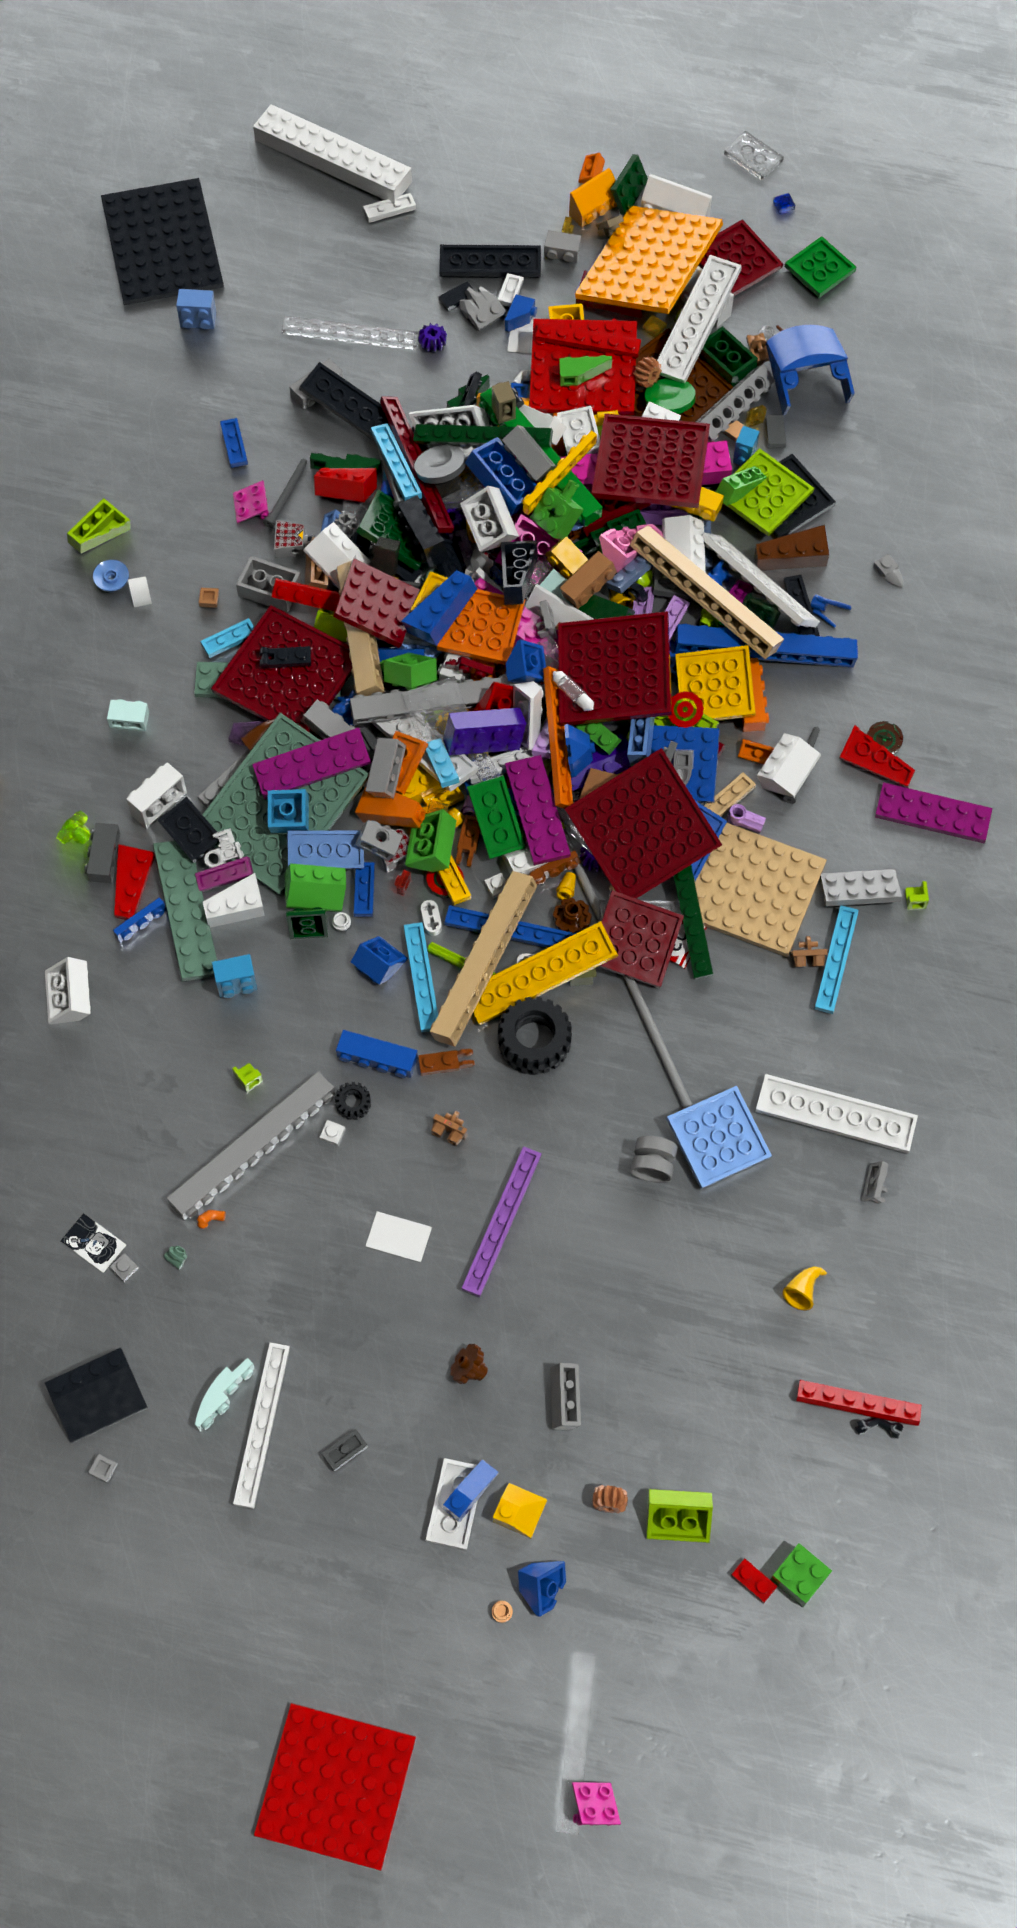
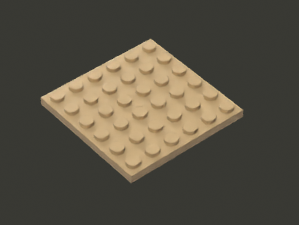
[681,823,827,957]

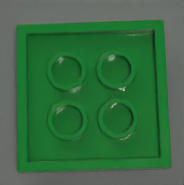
[784,236,857,298]

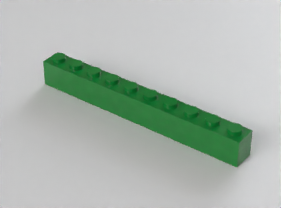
[479,387,603,528]

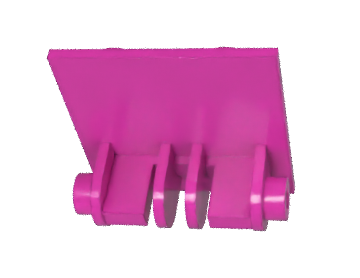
[233,480,269,523]
[572,1782,621,1826]

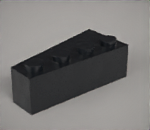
[397,495,449,568]
[501,540,538,605]

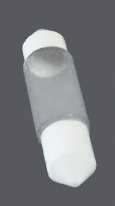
[553,671,594,711]

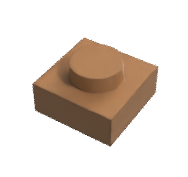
[199,587,219,608]

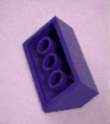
[570,732,631,791]

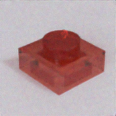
[395,870,411,896]

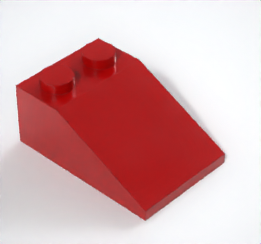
[473,681,513,711]

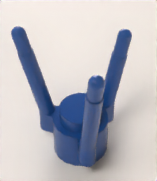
[811,594,852,628]

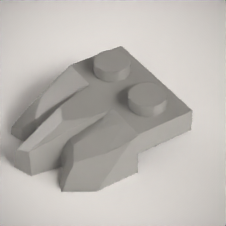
[460,286,507,331]

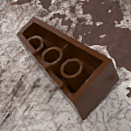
[754,525,829,571]

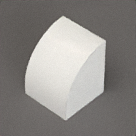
[128,576,152,607]

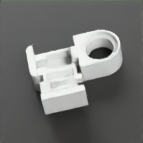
[204,828,244,868]

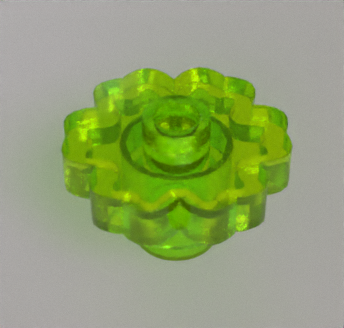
[56,810,91,845]

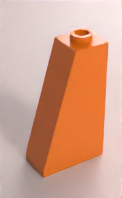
[355,787,426,828]

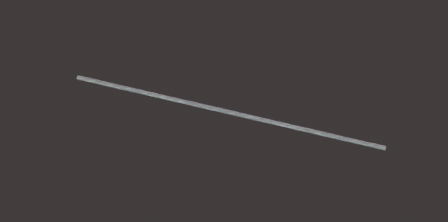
[520,744,692,1109]

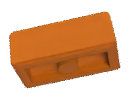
[578,152,605,184]
[738,739,774,764]

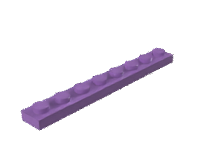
[462,1146,542,1298]

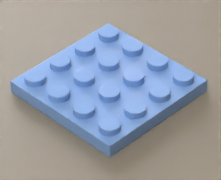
[666,1086,772,1189]

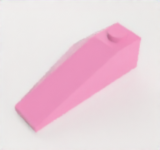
[599,524,663,573]

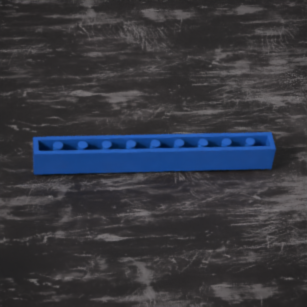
[675,624,858,668]

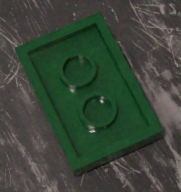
[610,154,648,215]

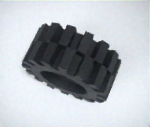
[335,1082,371,1120]

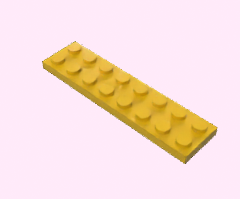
[473,921,618,1025]

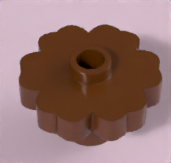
[553,898,592,933]
[450,1344,488,1384]

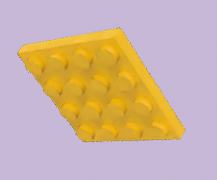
[675,645,756,721]

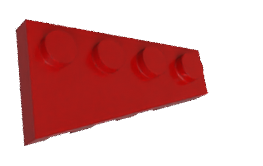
[839,725,915,788]
[114,844,155,920]

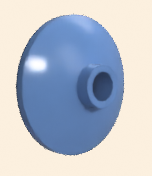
[93,560,129,592]

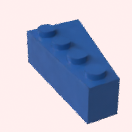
[401,570,477,646]

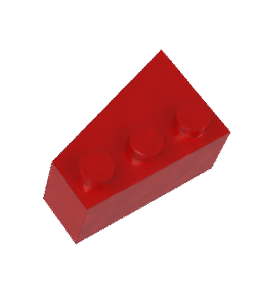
[314,468,377,502]

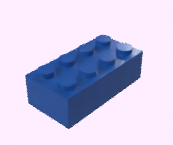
[465,437,537,516]

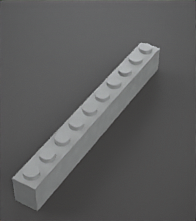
[350,674,516,725]
[167,1071,335,1221]

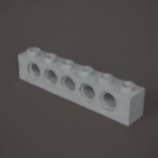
[696,364,775,442]

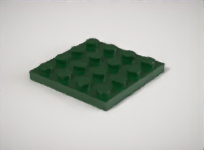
[356,489,422,571]

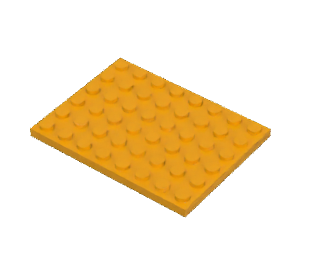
[575,206,723,314]

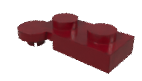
[445,656,494,679]

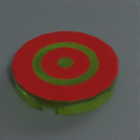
[668,691,704,728]

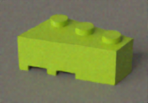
[67,498,131,554]

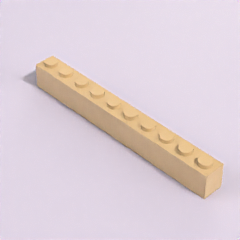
[629,525,784,659]
[430,871,537,1047]

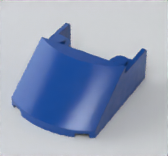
[766,325,855,415]

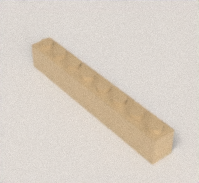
[337,560,385,696]

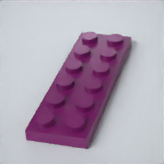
[253,727,371,800]
[505,755,571,865]
[875,782,993,844]

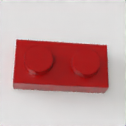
[731,1559,778,1604]

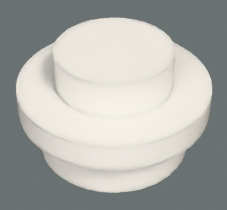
[332,912,351,931]

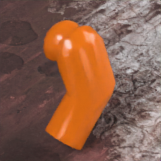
[197,1210,226,1229]

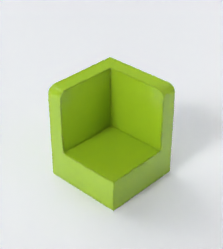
[905,881,929,910]
[232,1063,263,1092]

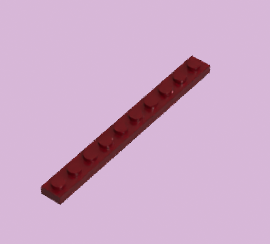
[380,396,454,533]

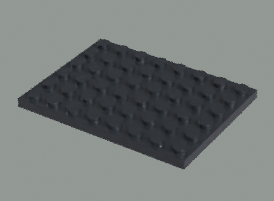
[101,178,224,305]

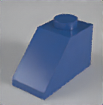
[505,294,537,332]

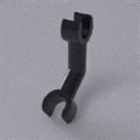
[855,1417,904,1439]

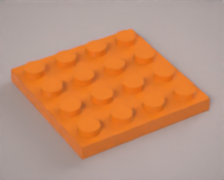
[437,589,525,665]

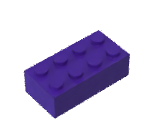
[443,708,526,756]

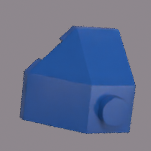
[564,724,596,777]
[518,1561,566,1617]

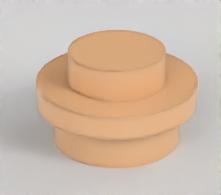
[491,1601,513,1623]

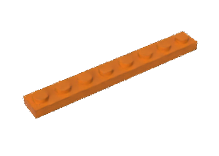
[543,666,573,809]

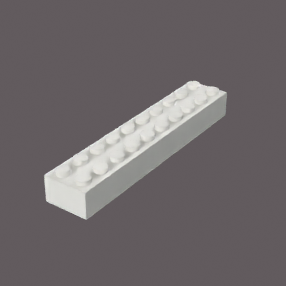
[253,104,412,204]

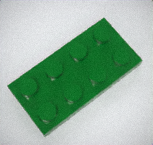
[467,775,526,859]

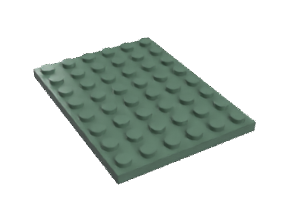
[203,713,369,896]

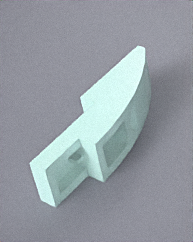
[195,1358,255,1431]

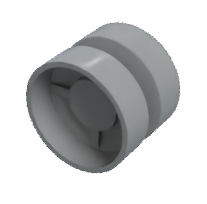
[630,1136,678,1183]

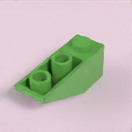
[559,355,612,386]
[716,466,767,506]

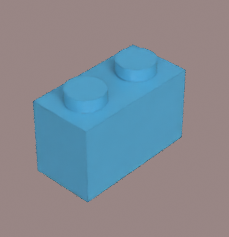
[733,426,760,466]

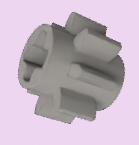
[335,512,357,534]

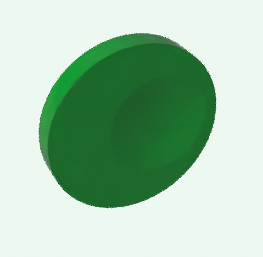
[645,378,696,414]

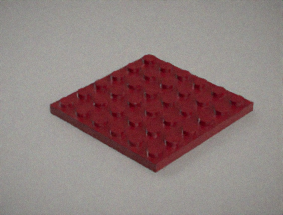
[591,414,710,508]
[211,605,353,733]
[558,611,672,726]
[565,748,722,899]

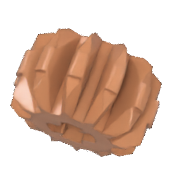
[633,357,662,388]
[592,1485,628,1513]

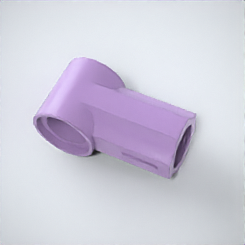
[727,804,766,834]

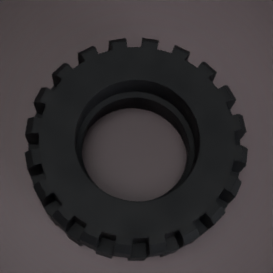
[498,997,572,1075]

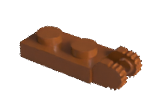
[455,814,481,867]
[529,851,581,886]
[418,1049,475,1076]

